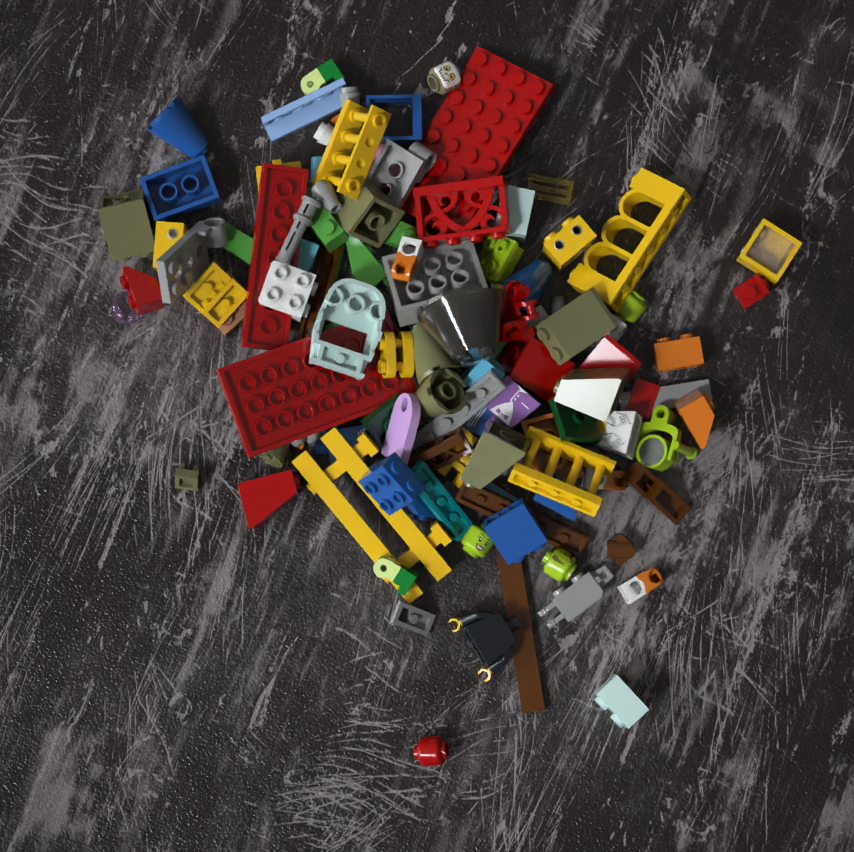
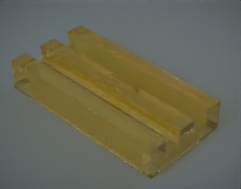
[526,173,574,205]

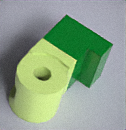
[301,58,345,95]
[373,555,418,597]

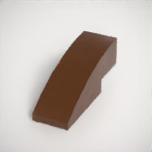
[622,461,691,526]

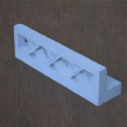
[260,78,346,143]

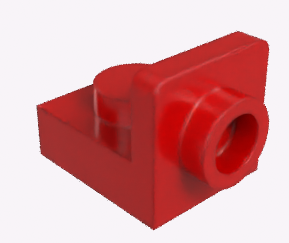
[732,273,770,310]

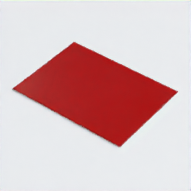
[625,378,660,418]

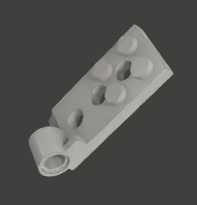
[367,139,437,208]
[156,217,228,304]

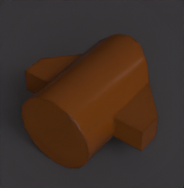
[606,533,635,565]

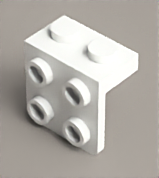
[258,261,319,322]

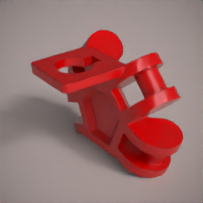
[498,280,540,343]

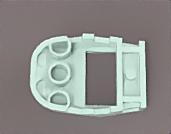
[309,278,386,380]

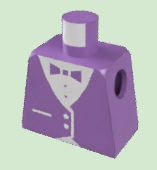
[485,376,540,429]

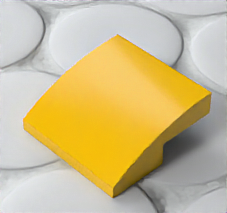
[183,262,247,328]

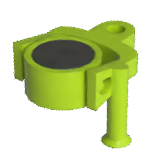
[634,405,697,472]

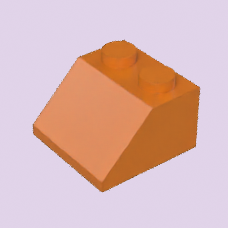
[673,389,715,449]

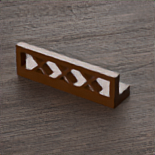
[407,426,474,472]

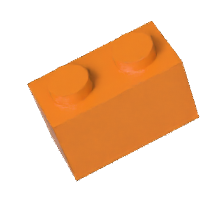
[652,333,704,373]

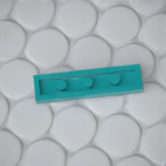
[411,460,474,542]

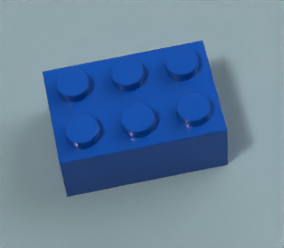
[139,155,222,222]

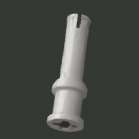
[276,195,321,266]

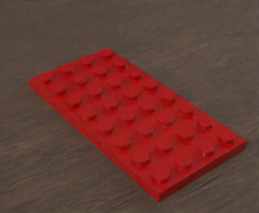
[387,46,555,234]
[216,309,416,458]

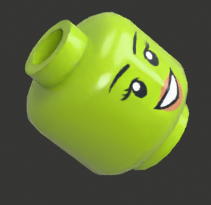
[461,523,494,559]

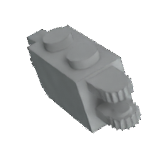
[538,566,613,628]

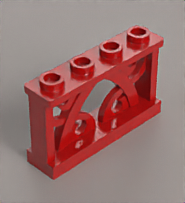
[412,175,512,249]

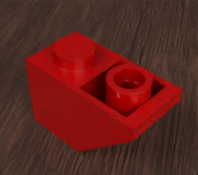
[119,266,164,316]

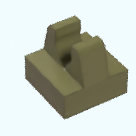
[175,463,199,492]

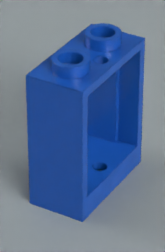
[362,94,422,144]

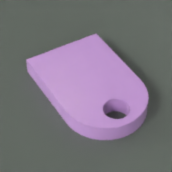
[381,393,420,465]

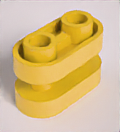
[377,331,414,378]

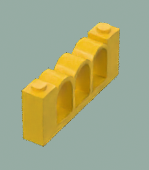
[567,167,692,313]

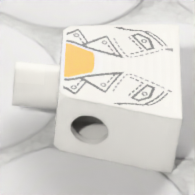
[595,411,643,459]

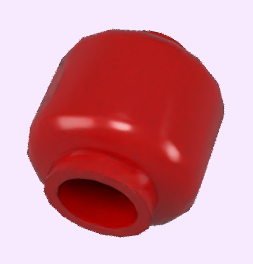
[414,735,449,767]

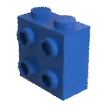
[358,452,426,516]
[483,497,548,565]

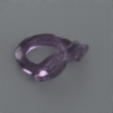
[108,291,143,324]

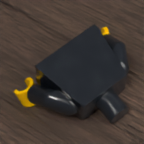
[449,610,521,682]

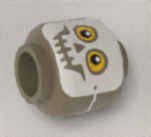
[427,61,462,95]

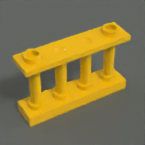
[311,100,392,200]
[508,426,616,517]

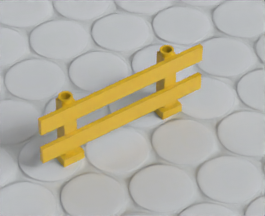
[291,427,452,604]

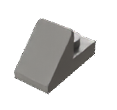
[390,601,436,637]

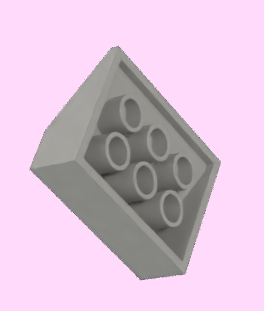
[382,240,490,327]

